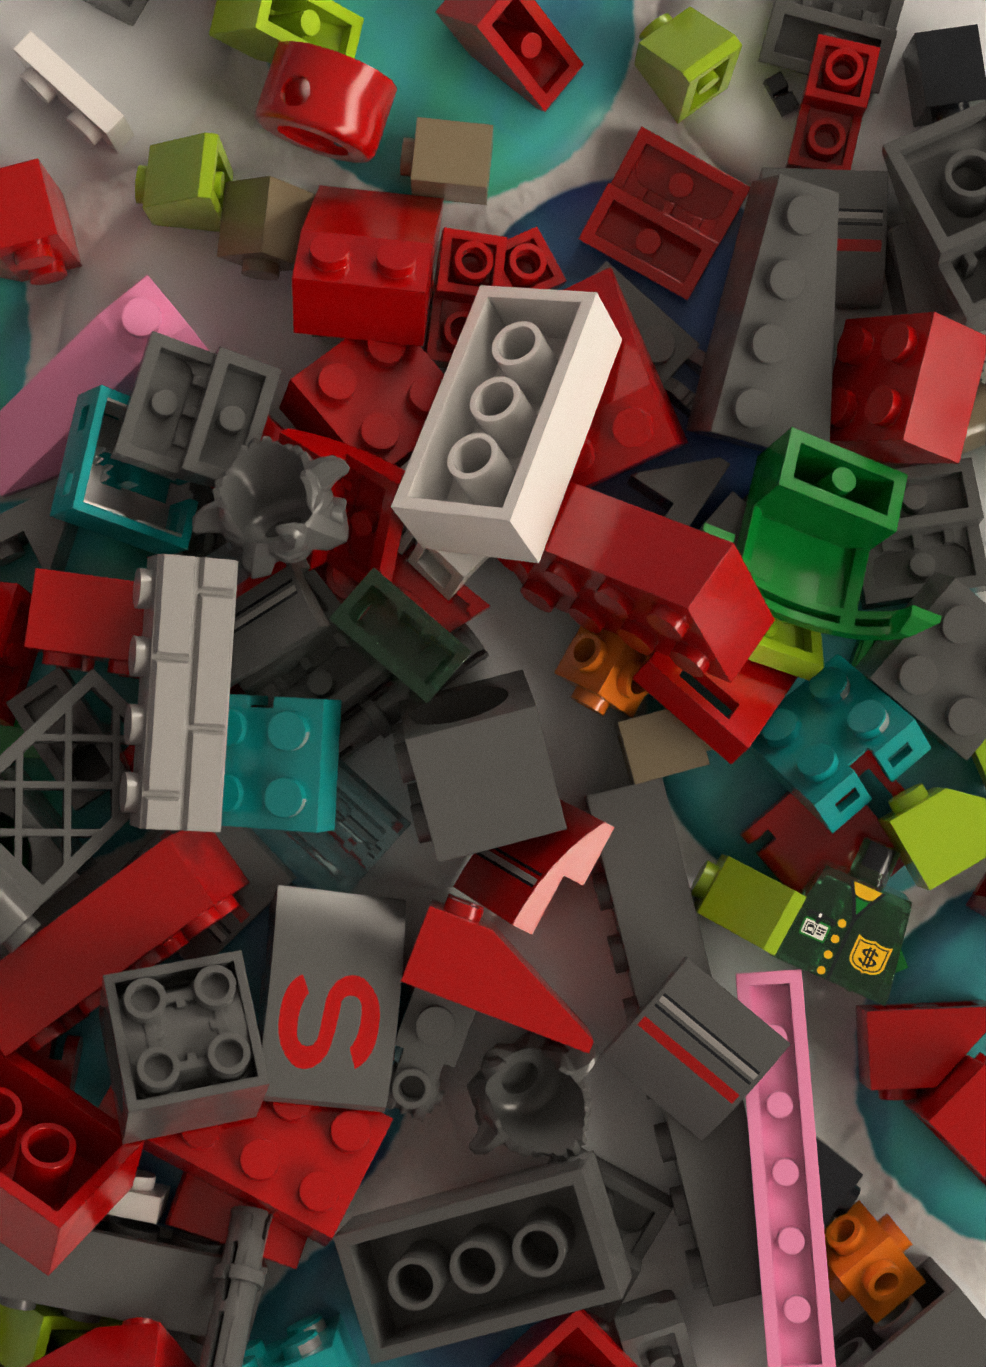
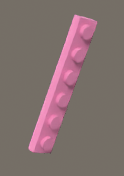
[735,969,836,1367]

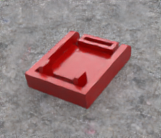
[632,651,798,764]
[740,750,905,927]

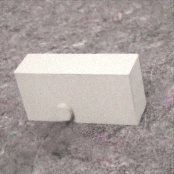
[391,285,622,563]

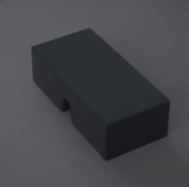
[763,71,800,117]

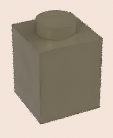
[400,117,493,205]
[217,176,315,280]
[614,709,713,785]

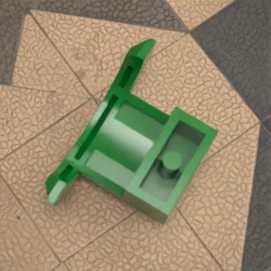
[699,427,942,641]

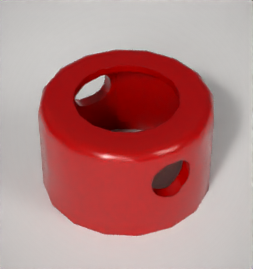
[254,41,397,163]

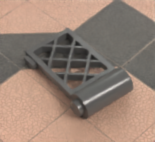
[0,669,130,954]

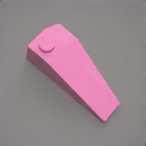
[0,275,210,498]

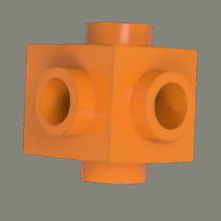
[554,626,654,718]
[824,1200,926,1324]

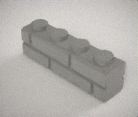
[119,554,238,832]

